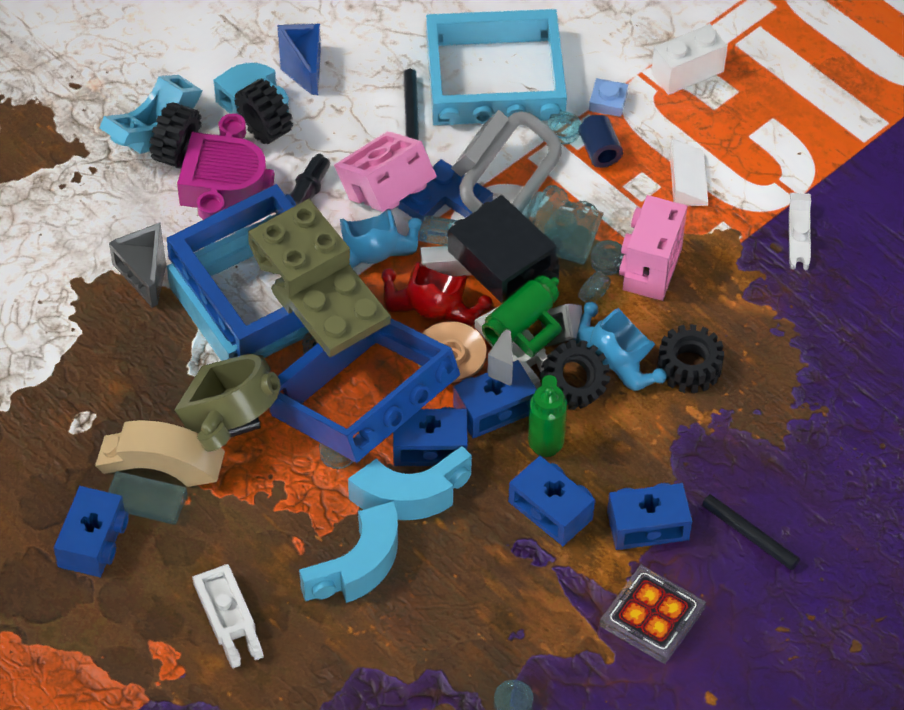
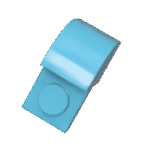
[213,63,289,116]

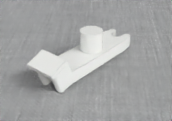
[789,193,811,270]

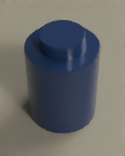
[578,115,623,168]

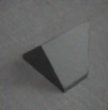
[109,223,166,308]

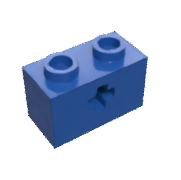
[453,360,537,439]
[393,407,467,466]
[508,456,595,546]
[607,483,692,550]
[54,486,129,578]

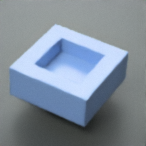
[589,78,628,117]

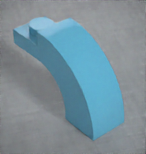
[99,74,203,154]
[348,446,472,520]
[299,501,398,603]

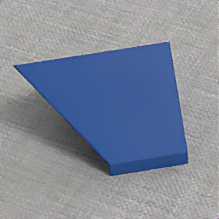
[277,24,321,95]

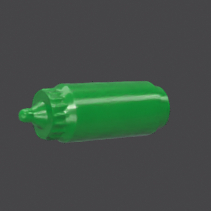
[482,275,562,357]
[528,375,567,457]

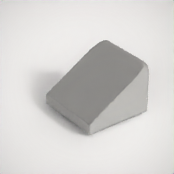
[541,304,582,347]
[487,329,513,386]

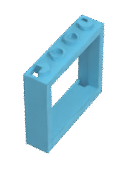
[426,9,567,125]
[167,214,311,361]

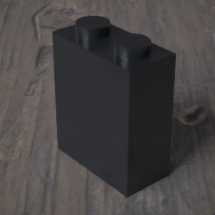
[448,195,557,303]

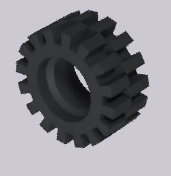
[234,78,293,144]
[149,102,202,168]
[658,324,724,393]
[540,340,610,410]

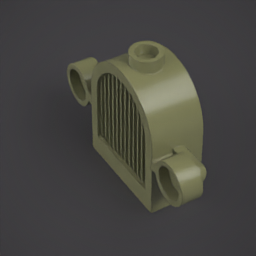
[175,354,280,452]

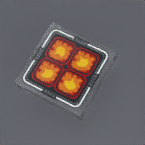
[600,565,706,664]

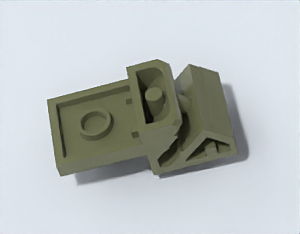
[248,199,391,357]

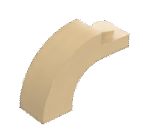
[95,420,225,487]

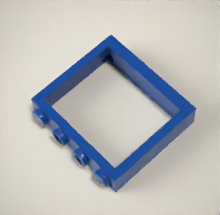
[166,184,304,356]
[269,318,460,463]

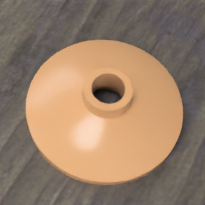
[418,321,487,382]

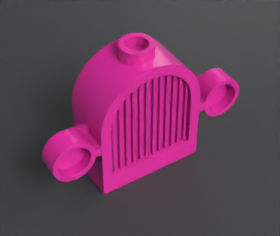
[177,114,275,220]

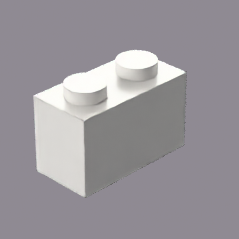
[651,24,728,95]

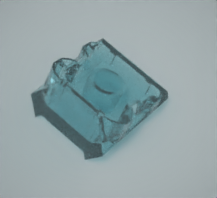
[524,185,604,265]

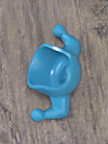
[340,209,422,269]
[573,302,667,391]

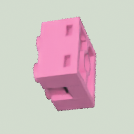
[334,131,437,212]
[619,195,688,301]

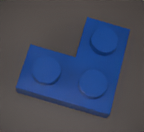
[397,159,493,225]

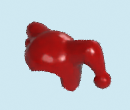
[381,262,493,326]

